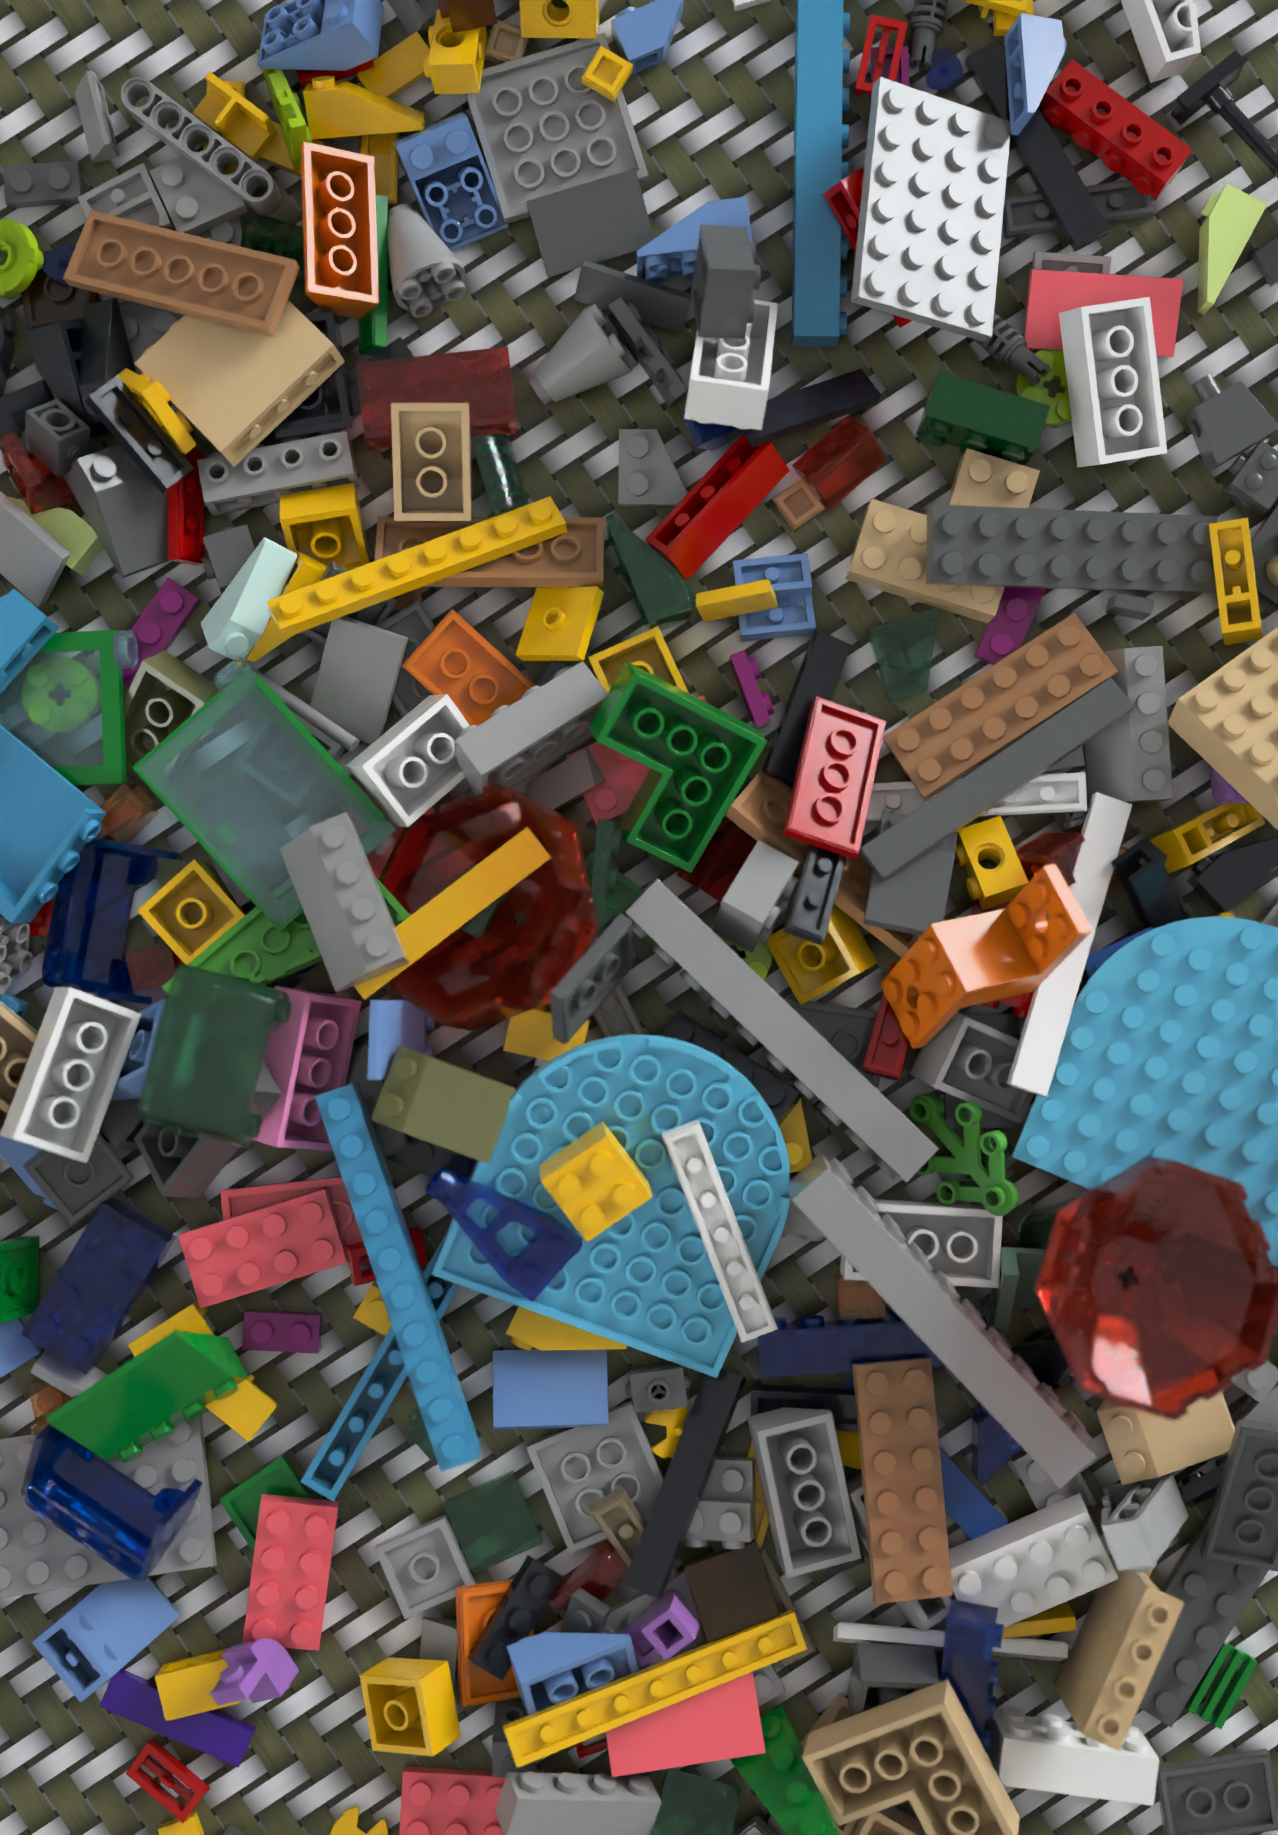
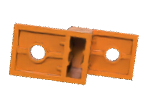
[880,864,1093,1049]

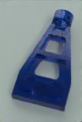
[425,1166,583,1302]

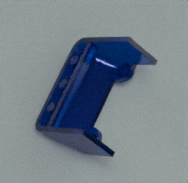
[42,839,179,1005]
[21,1395,202,1581]

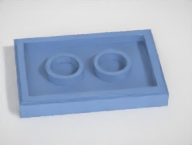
[493,1349,609,1430]

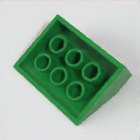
[46,1330,248,1463]

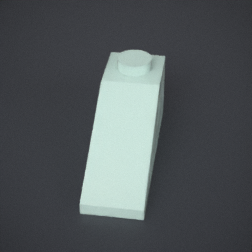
[201,537,297,663]

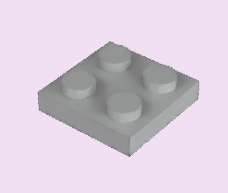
[374,1514,476,1619]

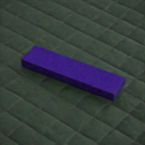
[99,1669,256,1767]

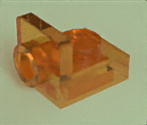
[28,1380,73,1438]

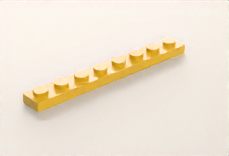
[267,496,567,639]
[503,1610,807,1768]

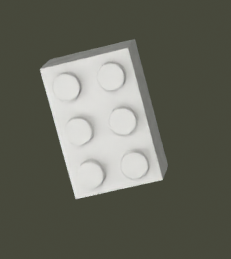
[346,694,470,827]

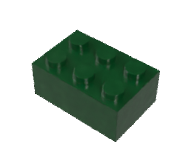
[916,371,1050,466]

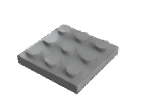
[526,1400,664,1554]

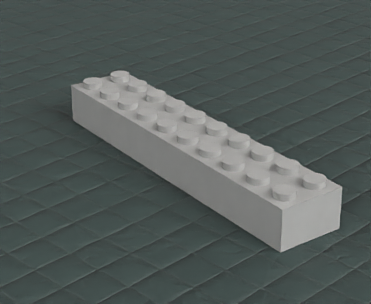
[624,877,939,1182]
[787,1153,1096,1489]

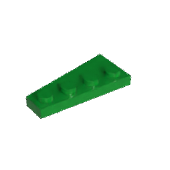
[729,1705,840,1835]

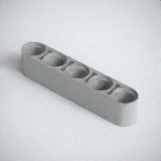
[120,77,281,215]

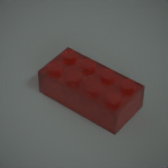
[356,347,518,450]

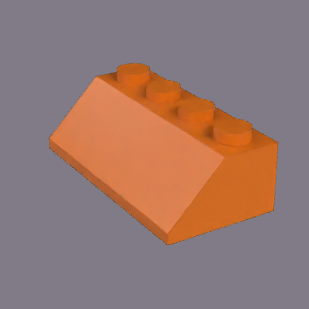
[301,142,379,319]

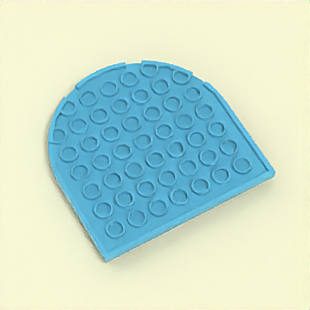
[1011,916,1278,1267]
[431,1034,790,1378]

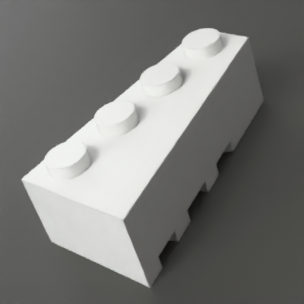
[1121,0,1201,83]

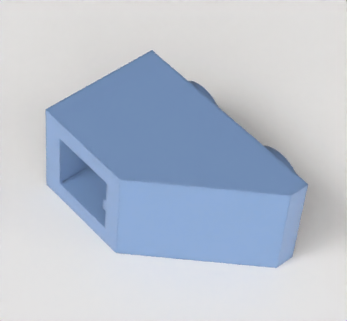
[611,0,683,76]

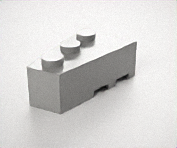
[1101,1473,1189,1572]

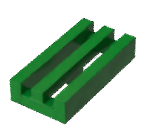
[1185,1642,1258,1729]

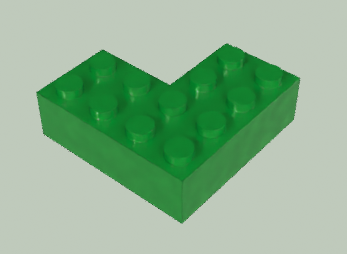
[589,661,767,873]

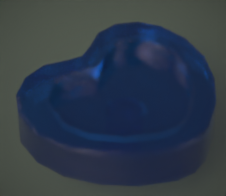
[925,49,963,91]
[42,243,75,283]

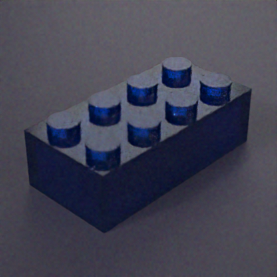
[21,1197,177,1374]

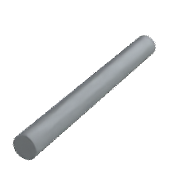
[232,661,359,752]

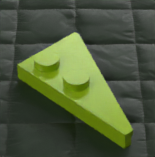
[256,49,312,169]

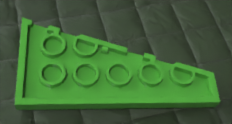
[162,876,411,1013]

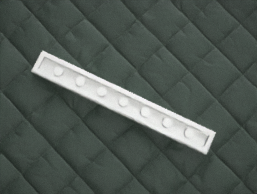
[1007,792,1132,1097]

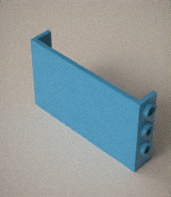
[0,725,107,924]

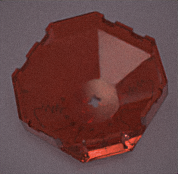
[378,782,598,1031]
[1034,1156,1278,1421]

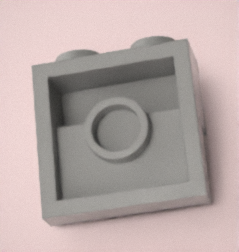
[684,1456,756,1549]

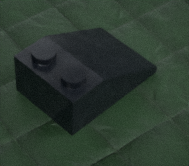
[274,311,352,439]

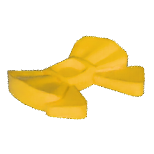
[645,1407,688,1459]
[330,1806,388,1835]

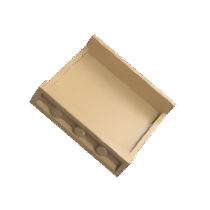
[134,300,345,467]
[1055,1556,1184,1751]

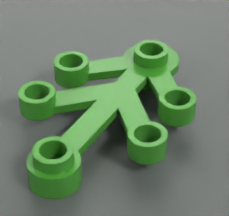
[910,1093,1018,1216]

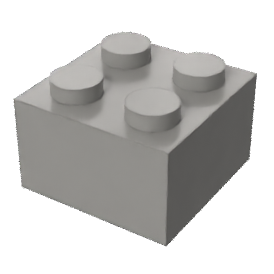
[713,840,799,953]

